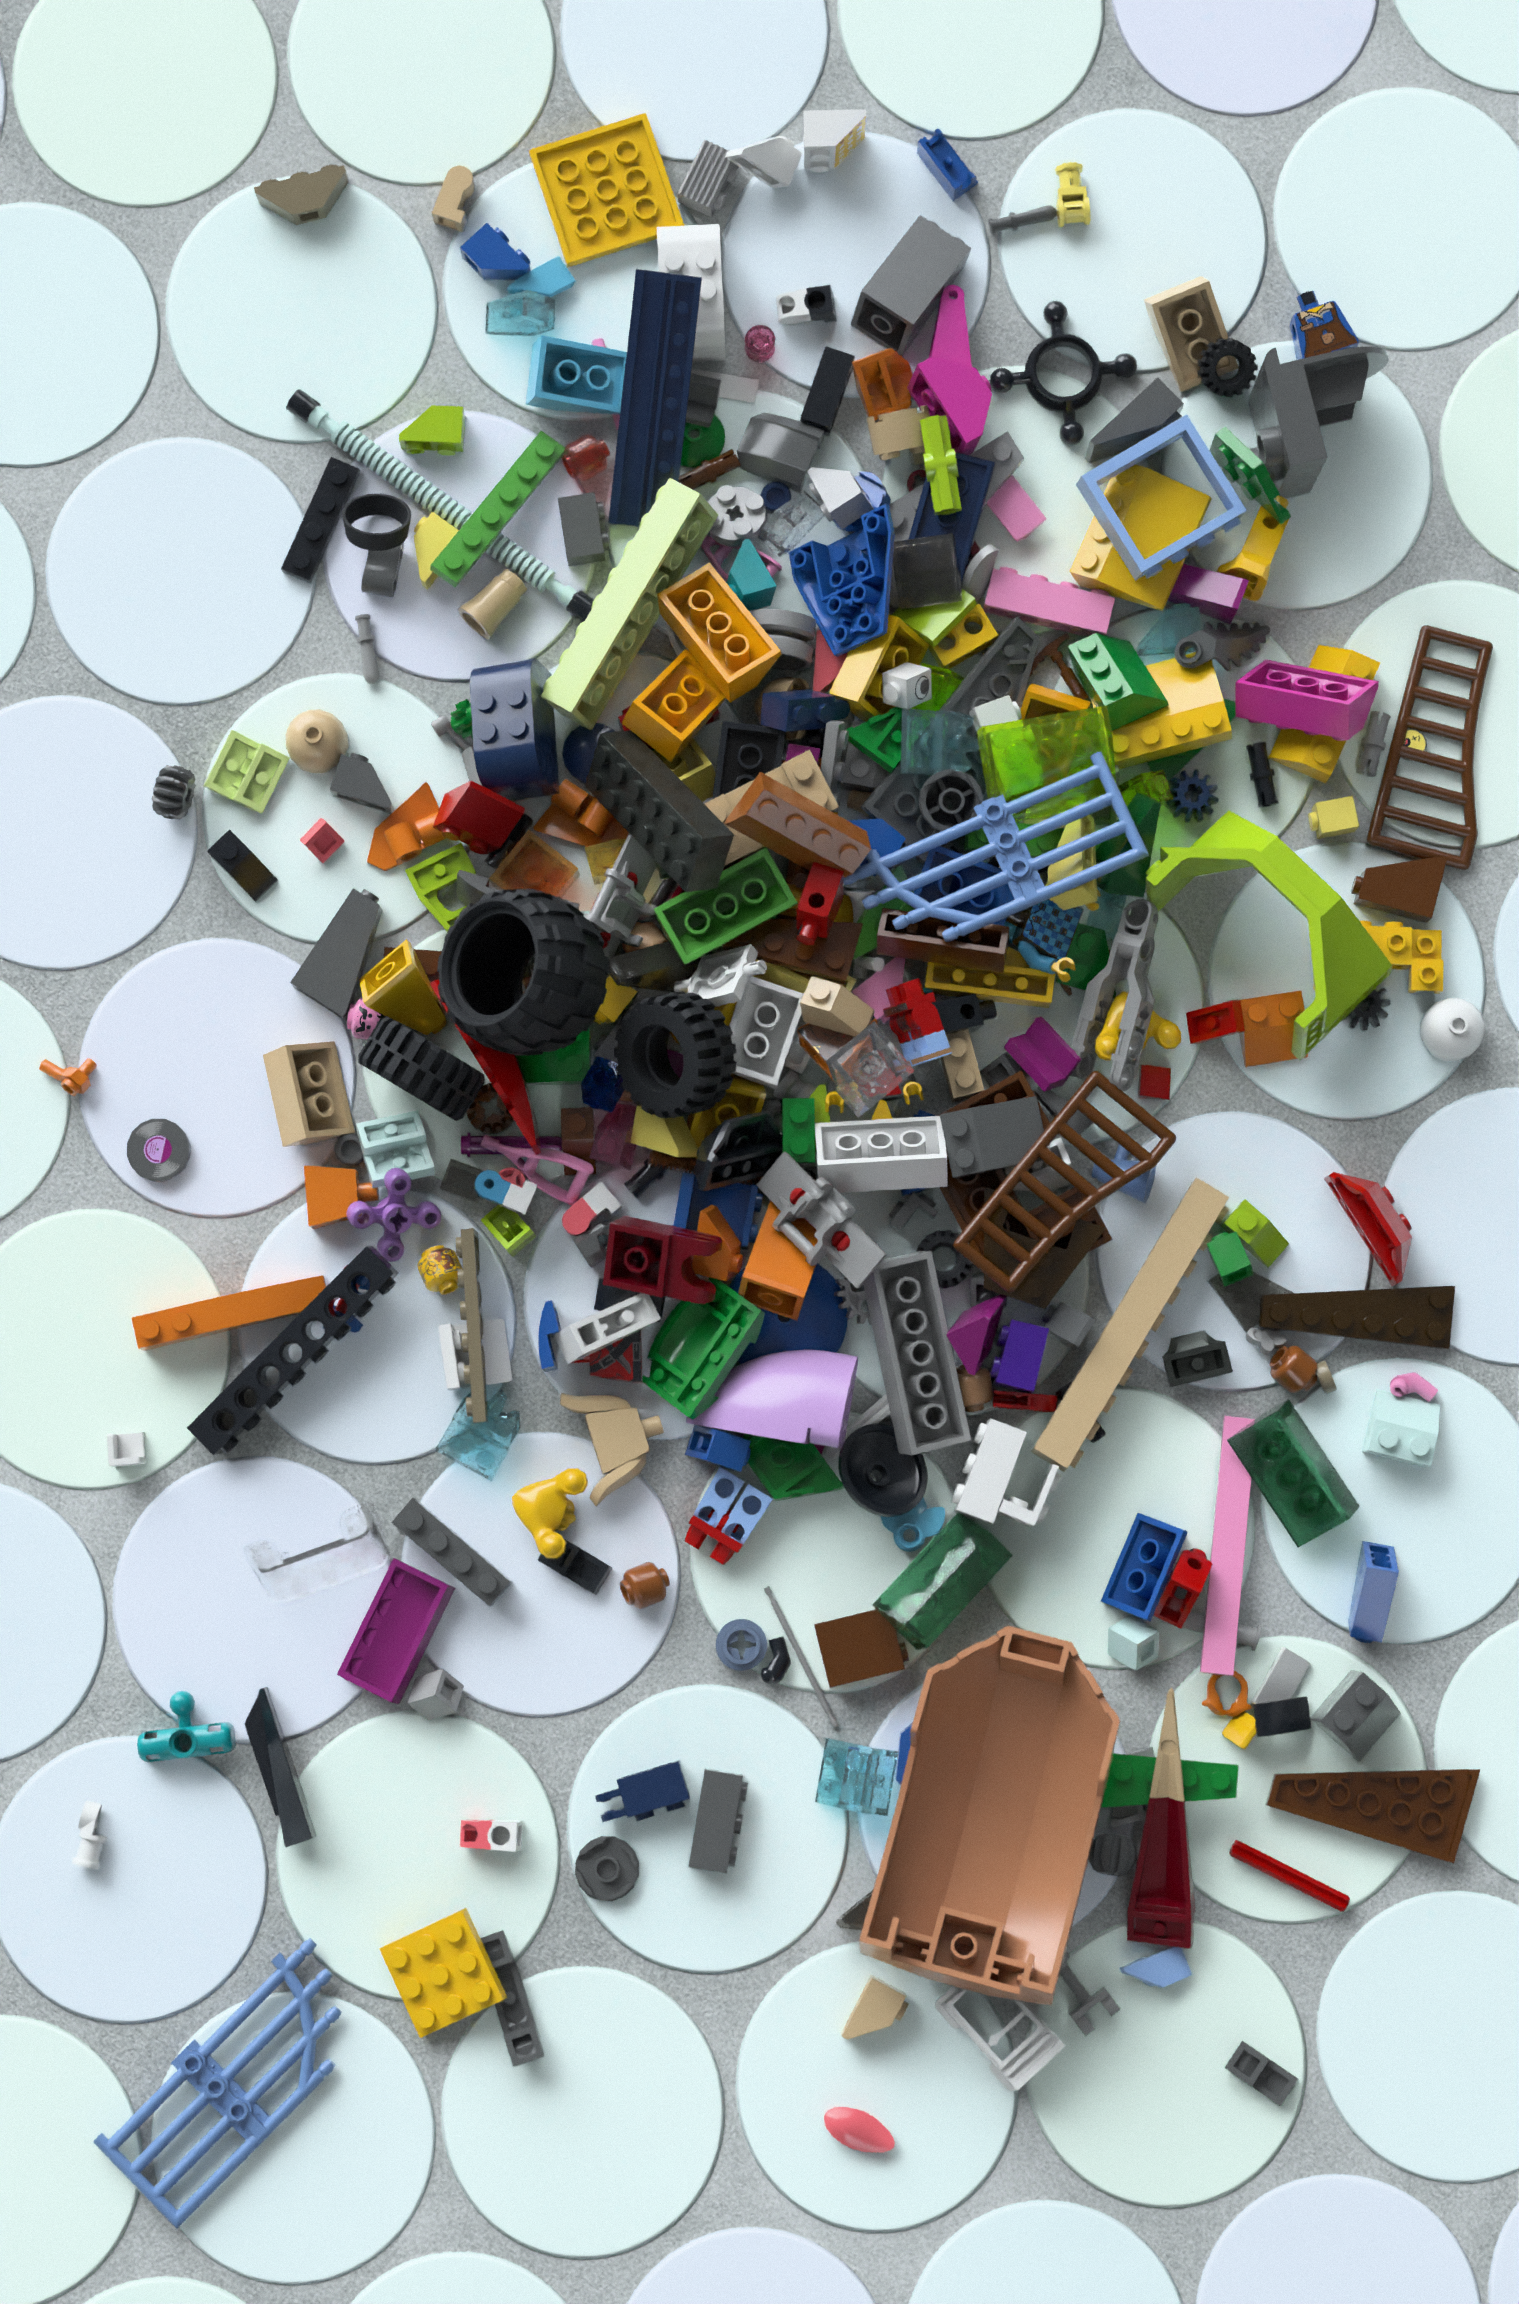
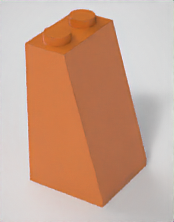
[738,1200,818,1321]

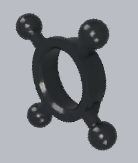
[989,301,1137,446]

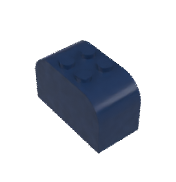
[470,659,560,801]

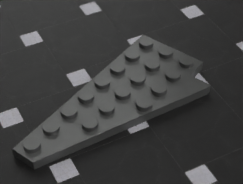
[860,617,1040,865]

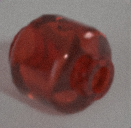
[562,434,610,481]

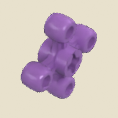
[346,1168,441,1262]

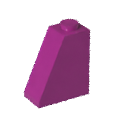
[1167,564,1249,625]

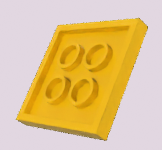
[379,1908,507,2038]

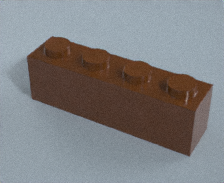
[877,908,1009,973]

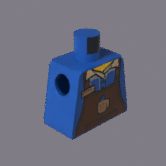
[1290,291,1359,360]

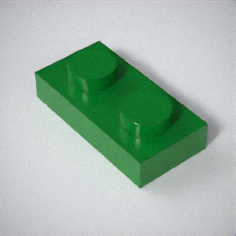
[782,1098,815,1163]

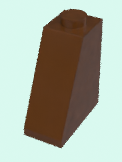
[1351,856,1447,923]

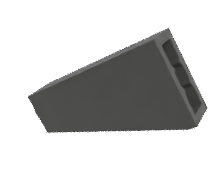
[290,888,383,1021]

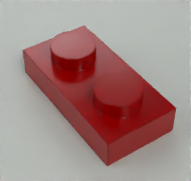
[1186,1000,1245,1044]

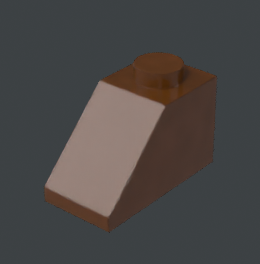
[561,1107,596,1176]

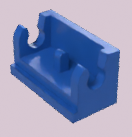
[917,128,978,201]

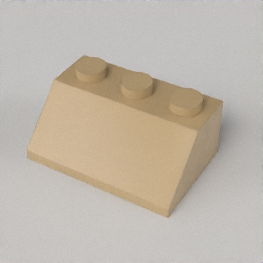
[263,1041,355,1147]

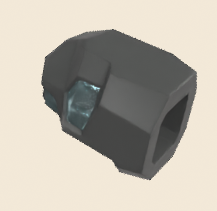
[573,1219,615,1268]

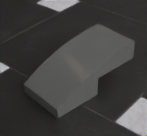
[1225,2040,1299,2106]

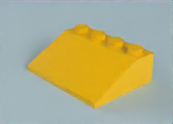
[1069,464,1212,611]
[1090,652,1232,769]

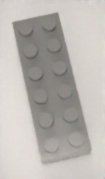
[863,1251,971,1455]

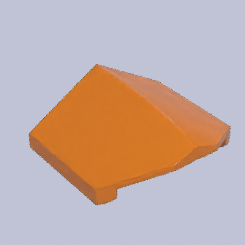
[852,348,913,420]

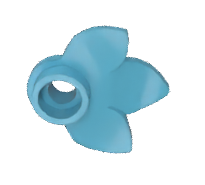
[881,1497,945,1552]

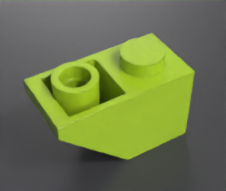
[399,405,466,456]

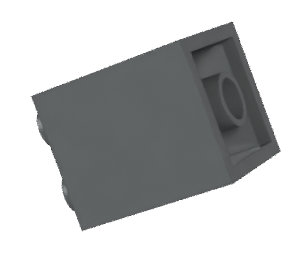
[1310,1670,1401,1762]

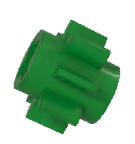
[450,699,473,739]

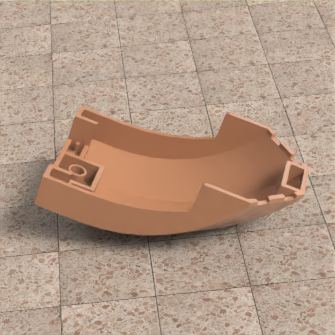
[859,1626,1120,2006]

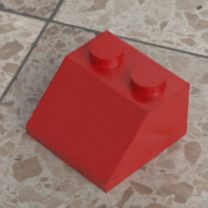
[433,780,525,855]

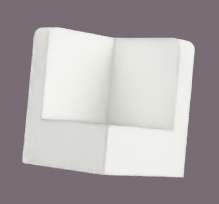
[106,1432,147,1467]

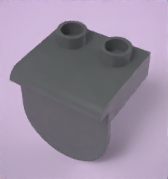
[1248,347,1389,499]

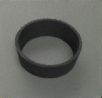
[342,494,411,551]

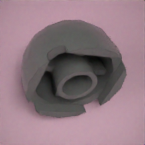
[919,769,983,832]

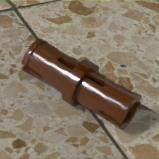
[679,449,741,490]

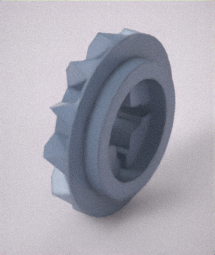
[716,1619,767,1671]

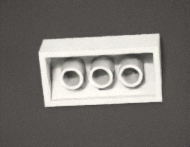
[815,1116,947,1193]

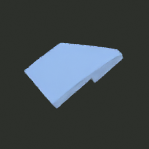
[1119,1946,1192,1988]

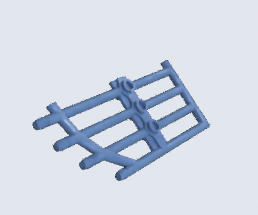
[844,752,1149,942]
[93,1938,342,2229]

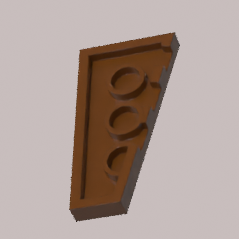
[723,919,863,985]

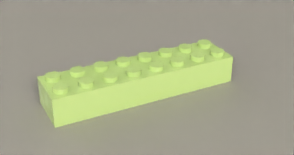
[541,478,718,730]

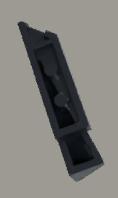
[244,1687,317,1848]

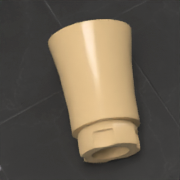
[458,569,527,640]

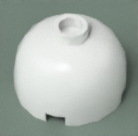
[1420,998,1485,1062]

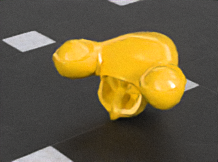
[1095,991,1181,1061]
[512,1468,588,1559]

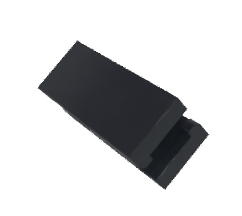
[800,346,855,437]

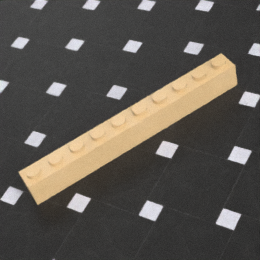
[1031,1177,1229,1472]

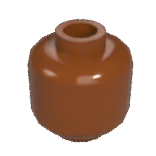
[1269,1346,1318,1393]
[619,1562,670,1609]

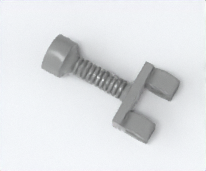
[1060,1952,1121,2036]

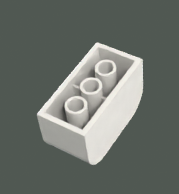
[657,224,726,362]

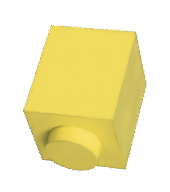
[1308,796,1359,839]

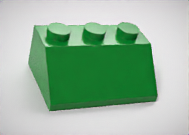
[1068,633,1169,731]

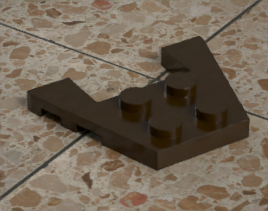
[984,1187,1105,1309]

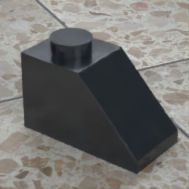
[207,829,278,902]

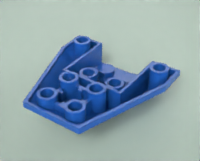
[788,504,895,657]

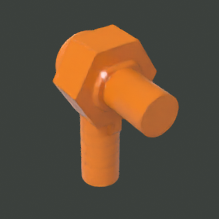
[39,1058,97,1096]

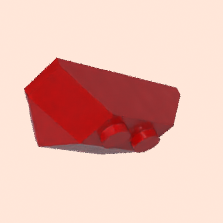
[1324,1172,1412,1286]

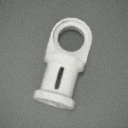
[71,1800,108,1870]

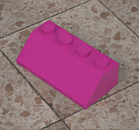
[1235,659,1379,741]

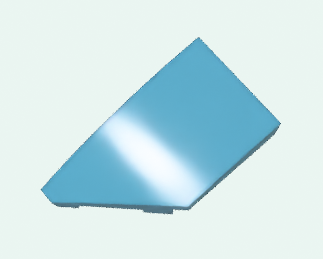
[507,256,576,304]

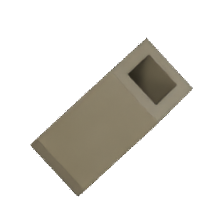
[254,164,349,225]

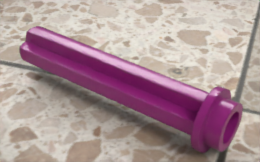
[461,1132,562,1158]

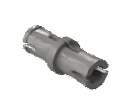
[1356,711,1391,777]

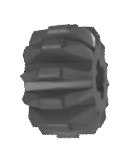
[151,765,196,820]

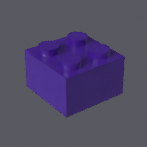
[990,1319,1049,1393]

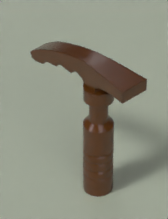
[1029,632,1089,700]

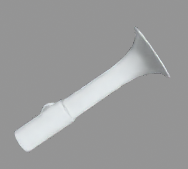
[843,890,885,978]

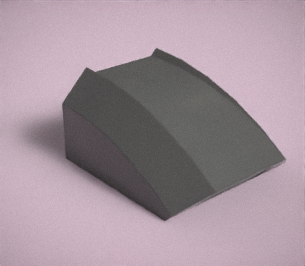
[737,412,825,494]

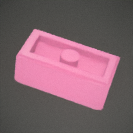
[986,475,1047,542]

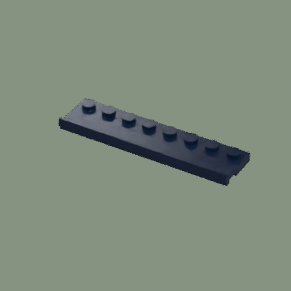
[608,269,702,527]

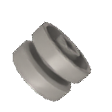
[750,609,816,670]

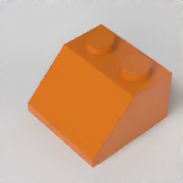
[1239,990,1308,1067]

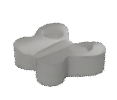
[1246,1328,1287,1355]

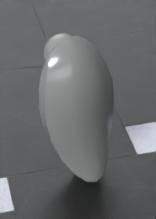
[960,544,1000,603]

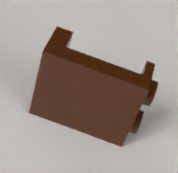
[814,1606,909,1688]

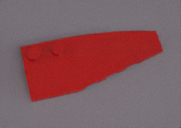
[429,979,542,1155]

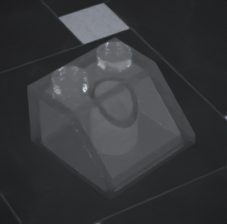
[827,1021,915,1118]

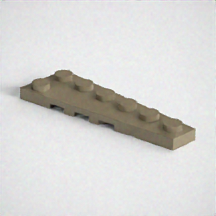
[455,1228,488,1423]

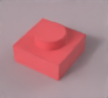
[300,818,345,863]

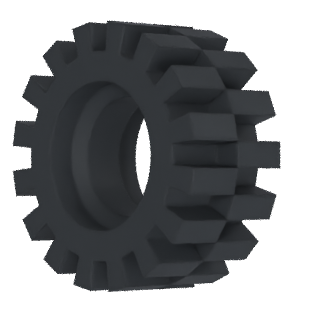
[1197,338,1258,398]
[916,1230,973,1289]

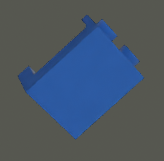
[673,1172,763,1250]

